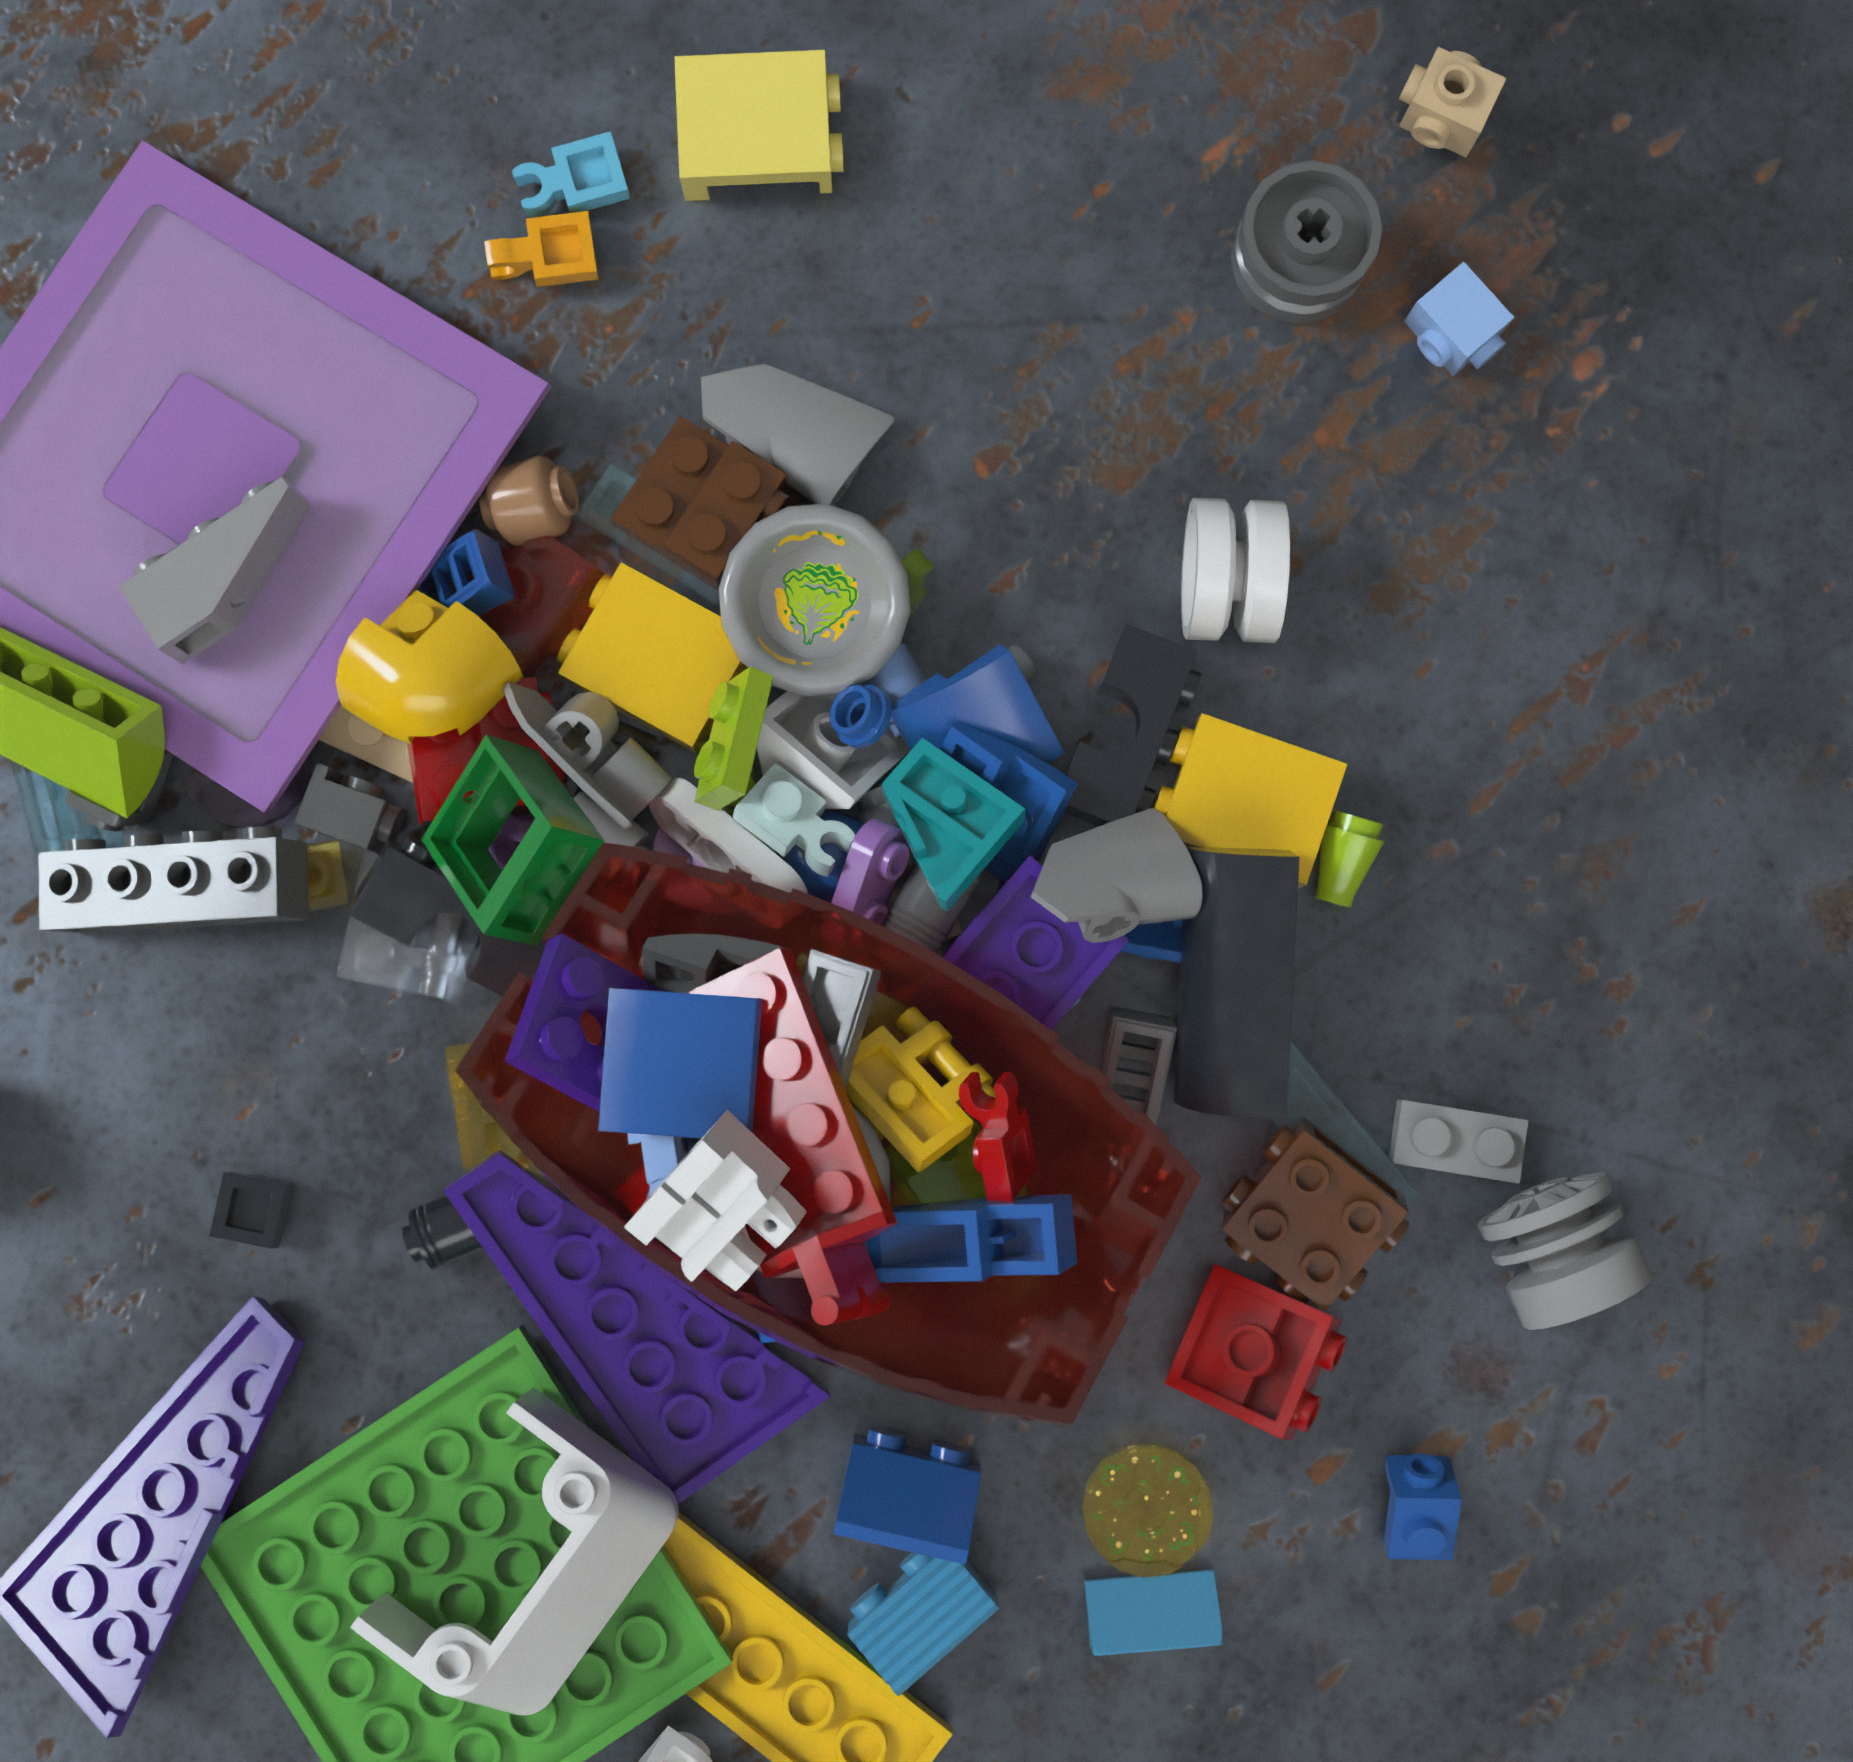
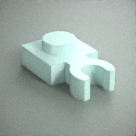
[733,763,855,877]

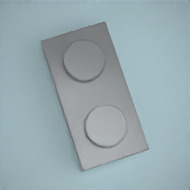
[1388,1100,1529,1184]

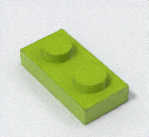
[694,666,773,810]

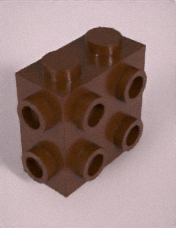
[1220,1117,1409,1311]

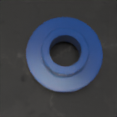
[830,685,892,749]

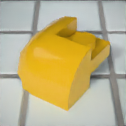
[336,590,523,744]

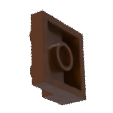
[611,416,790,591]

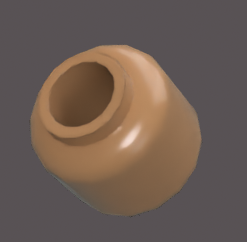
[479,456,579,545]

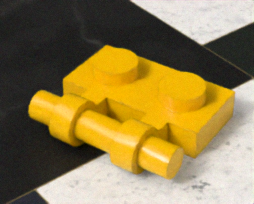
[845,1007,996,1173]

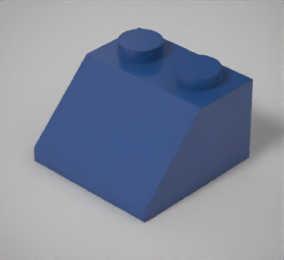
[833,1428,982,1565]

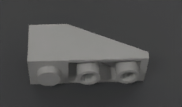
[118,476,310,664]

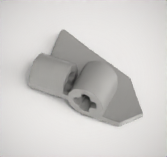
[701,364,894,506]
[502,682,673,832]
[1031,808,1203,943]

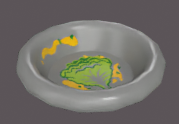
[718,504,911,696]

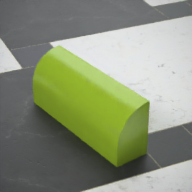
[0,627,165,818]

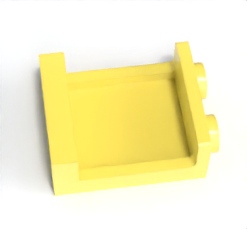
[674,50,844,201]

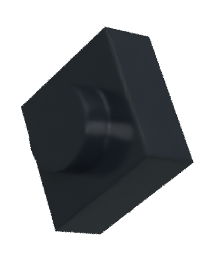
[209,1171,293,1249]

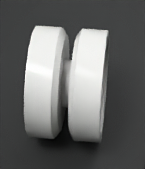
[1181,498,1290,643]

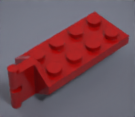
[687,948,897,1326]

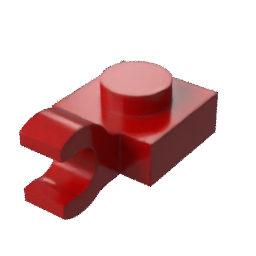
[959,1072,1038,1202]

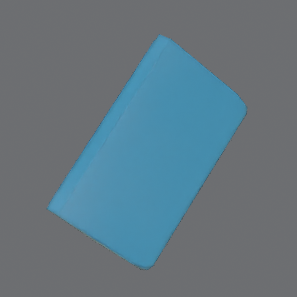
[1084,1568,1224,1656]

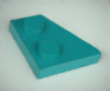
[881,738,1026,912]

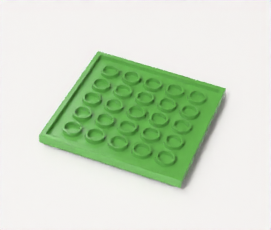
[201,1325,734,1762]

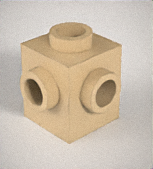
[1398,47,1507,158]

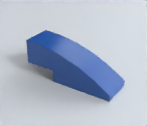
[864,1194,1077,1282]

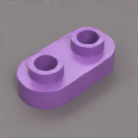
[826,818,909,949]

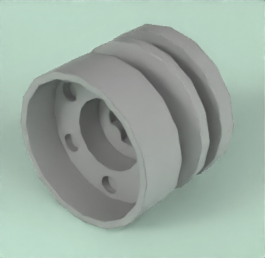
[1477,1172,1653,1330]

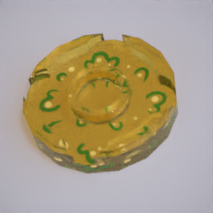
[1082,1442,1213,1578]

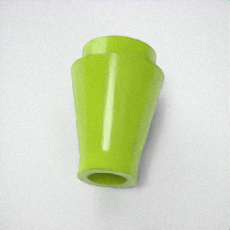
[1314,810,1385,908]

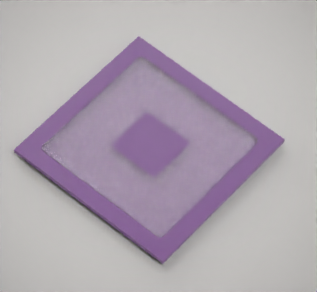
[0,140,551,815]

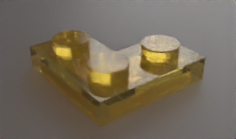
[444,1043,501,1174]

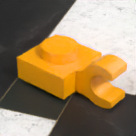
[484,211,599,287]

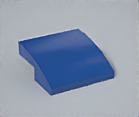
[891,644,1065,764]
[940,722,1079,882]
[598,988,762,1138]

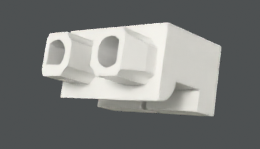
[624,1110,807,1291]

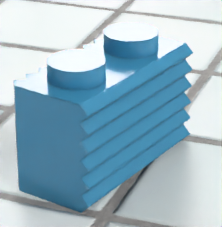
[847,1552,1000,1696]

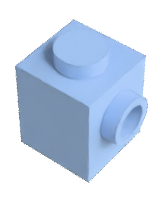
[1404,262,1514,376]

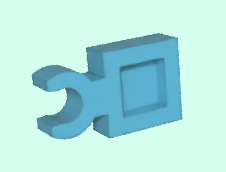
[512,131,630,217]

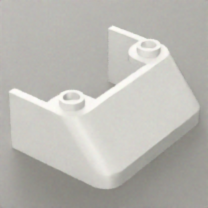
[350,1387,679,1715]

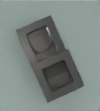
[642,934,792,993]

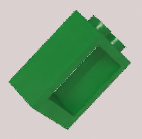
[421,735,605,946]

